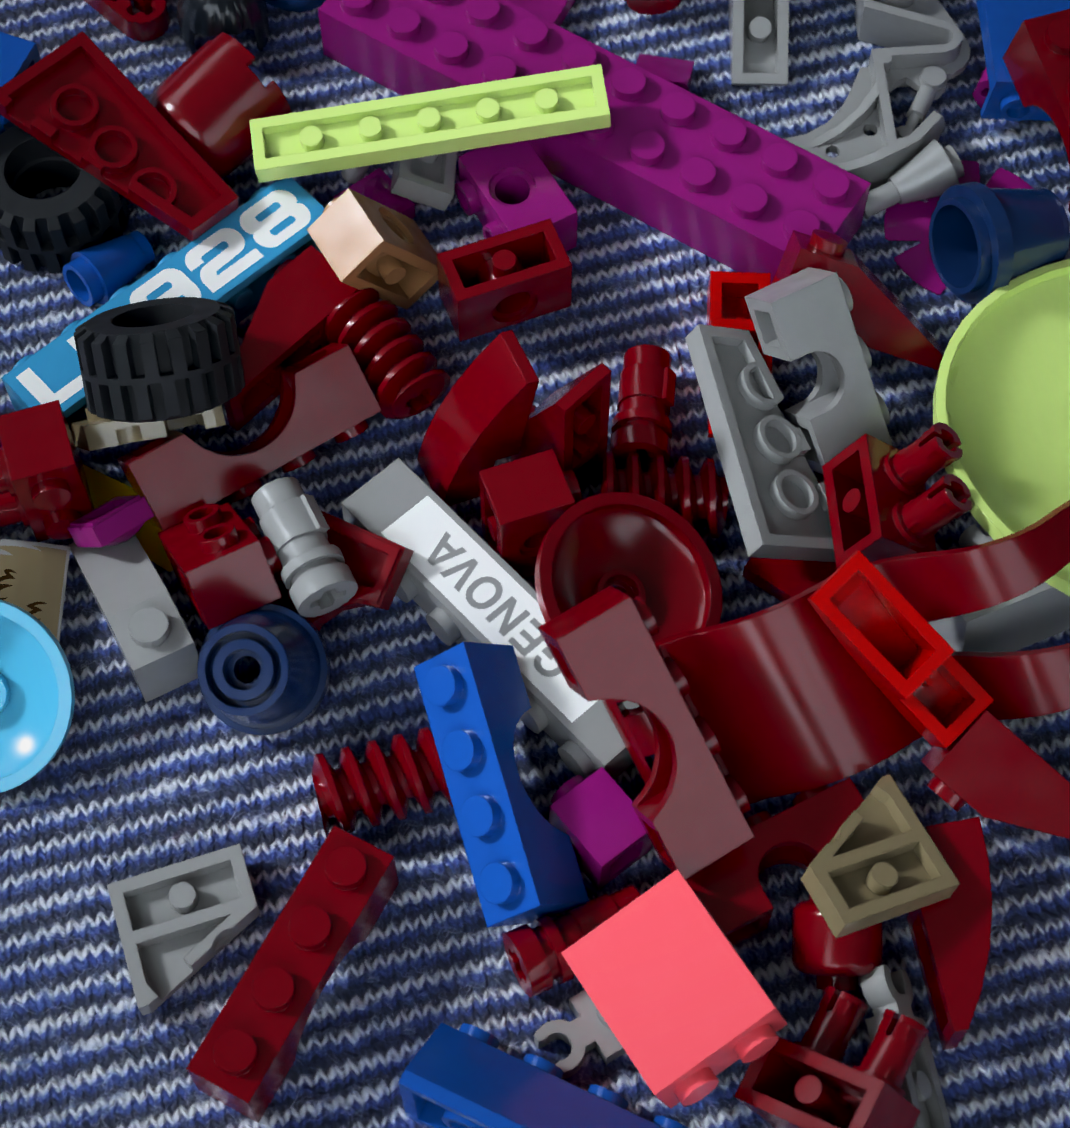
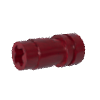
[609,344,676,471]
[503,885,641,997]

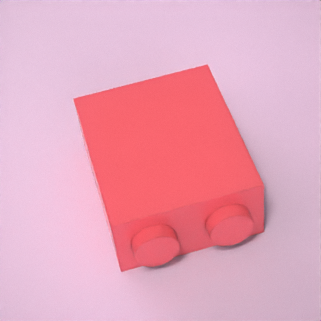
[561,869,788,1109]

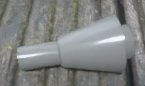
[864,139,965,219]

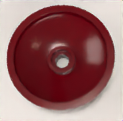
[535,492,723,643]

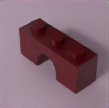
[671,777,864,946]

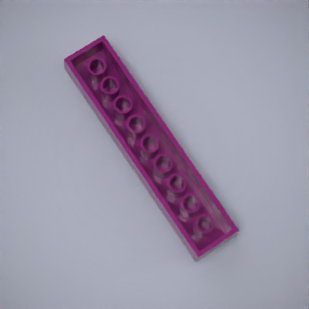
[318,0,871,284]

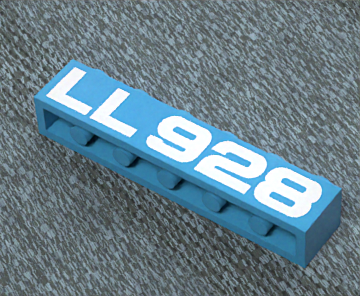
[1,178,324,434]

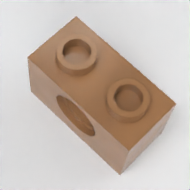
[306,188,438,310]

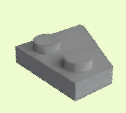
[107,843,260,1016]

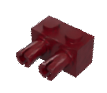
[0,400,94,542]
[822,422,973,569]
[734,986,929,1128]

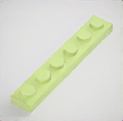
[249,64,611,183]

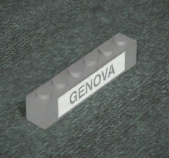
[341,458,640,780]

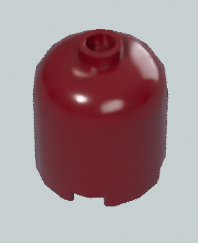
[148,32,292,178]

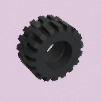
[0,122,130,274]
[73,297,246,423]

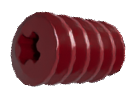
[324,288,450,419]
[601,450,729,538]
[312,727,453,838]

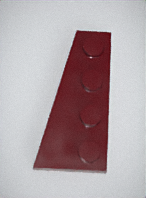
[0,31,239,242]

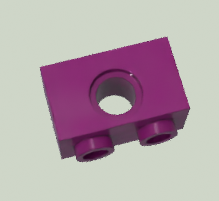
[454,140,578,251]

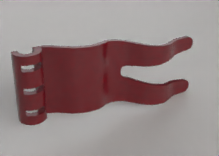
[601,500,1070,804]

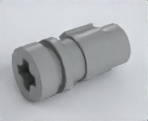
[251,477,358,617]

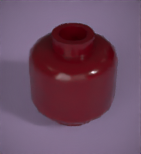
[792,895,882,991]

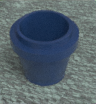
[929,182,1070,304]
[197,604,331,735]

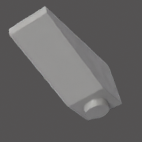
[728,0,789,86]
[69,535,199,703]

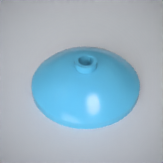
[0,600,75,793]

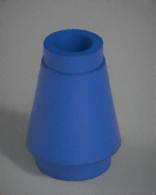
[62,230,154,307]

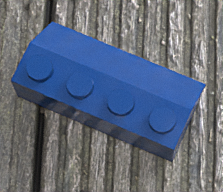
[398,1022,687,1128]

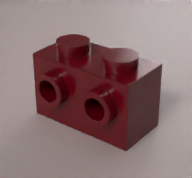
[158,502,282,630]

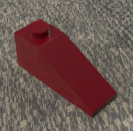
[772,229,944,370]
[224,245,360,431]
[510,363,611,490]
[920,709,1070,839]

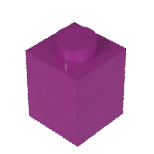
[549,767,652,890]

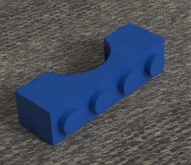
[414,642,589,927]

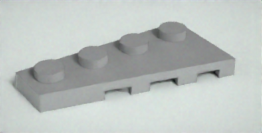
[685,324,836,562]

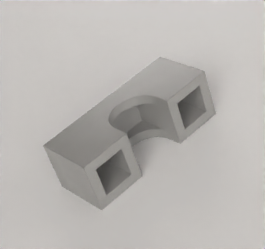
[744,267,893,474]

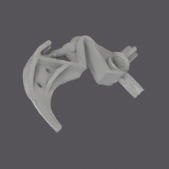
[785,0,971,188]

